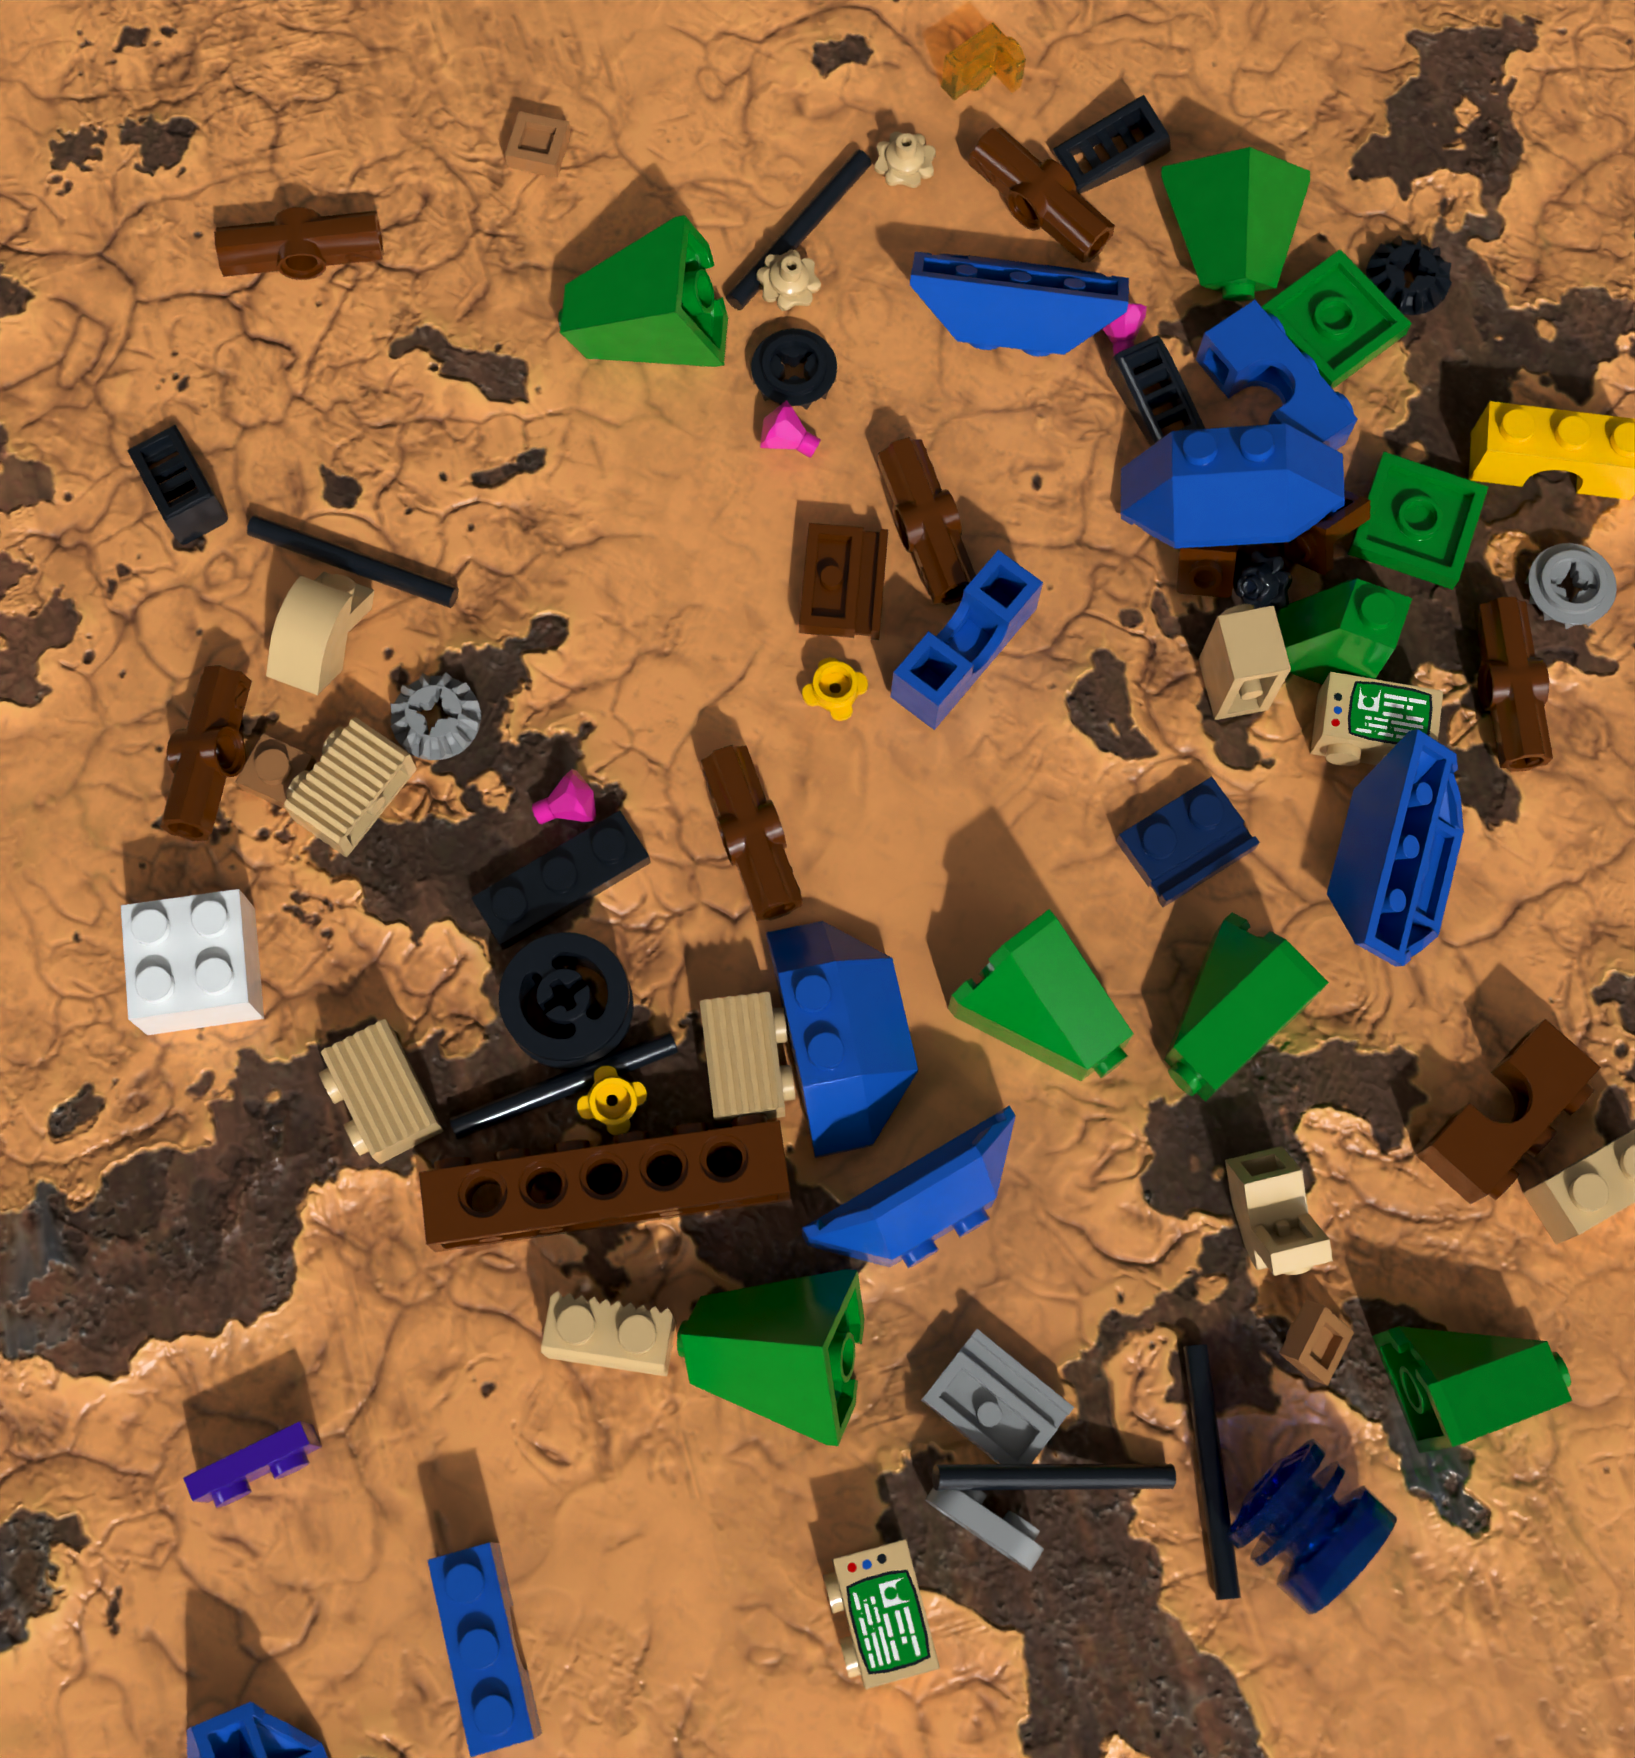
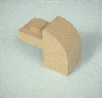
[266,572,375,696]
[1225,1146,1333,1276]

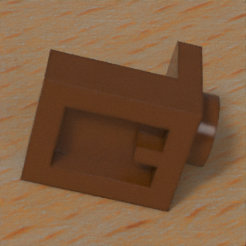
[1284,489,1370,575]
[1177,545,1238,598]

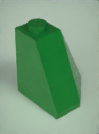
[1161,147,1310,301]
[558,215,728,367]
[1276,578,1412,685]
[948,909,1134,1081]
[1164,912,1329,1102]
[677,1269,865,1446]
[1372,1326,1572,1453]

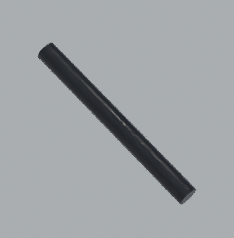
[726,150,872,311]
[247,515,459,608]
[449,1031,678,1140]
[1183,1344,1241,1600]
[932,1464,1176,1491]

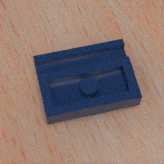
[1116,777,1260,908]

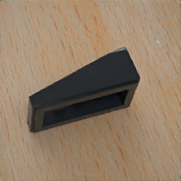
[1053,95,1171,194]
[1108,335,1205,446]
[127,425,228,545]

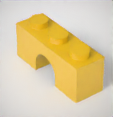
[1468,401,1635,500]

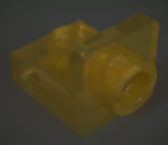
[941,23,1026,101]

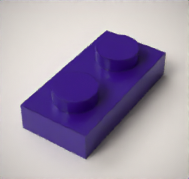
[183,1421,322,1508]

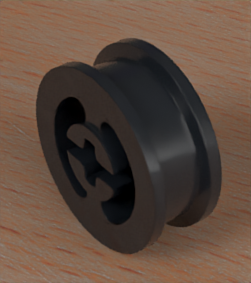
[499,932,634,1070]

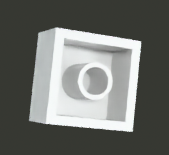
[121,889,264,1035]

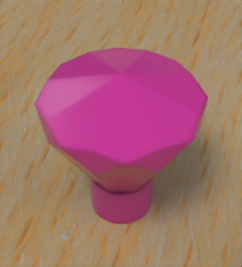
[1103,302,1147,356]
[760,400,821,458]
[532,769,596,824]

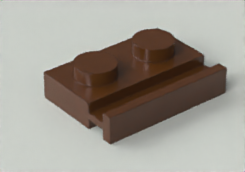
[799,523,888,640]

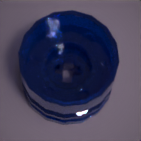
[1226,1438,1397,1615]

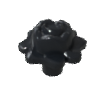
[1235,550,1292,613]

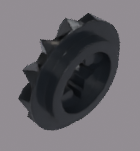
[1366,235,1452,315]
[751,328,837,410]

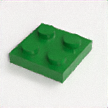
[1261,249,1412,389]
[1348,452,1489,590]

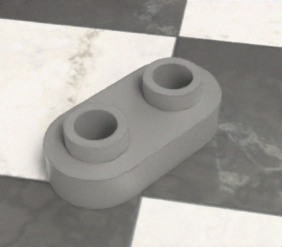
[925,1487,1044,1571]

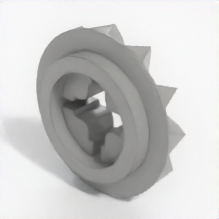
[1525,543,1617,629]
[390,672,481,760]

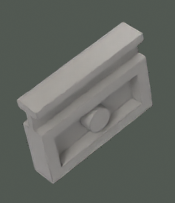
[921,1329,1074,1464]

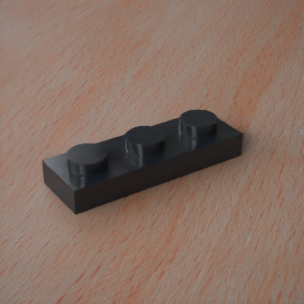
[471,810,651,950]

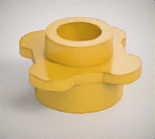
[802,657,868,721]
[577,1065,647,1135]

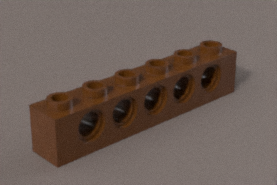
[419,1114,790,1252]

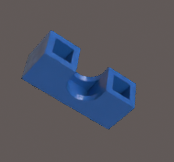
[1195,300,1358,450]
[891,550,1043,730]
[428,1542,542,1757]

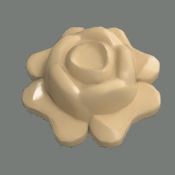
[875,132,936,188]
[756,250,821,311]

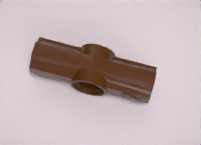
[968,127,1115,263]
[214,207,384,280]
[877,437,976,605]
[1474,597,1553,772]
[160,665,252,841]
[701,745,803,921]

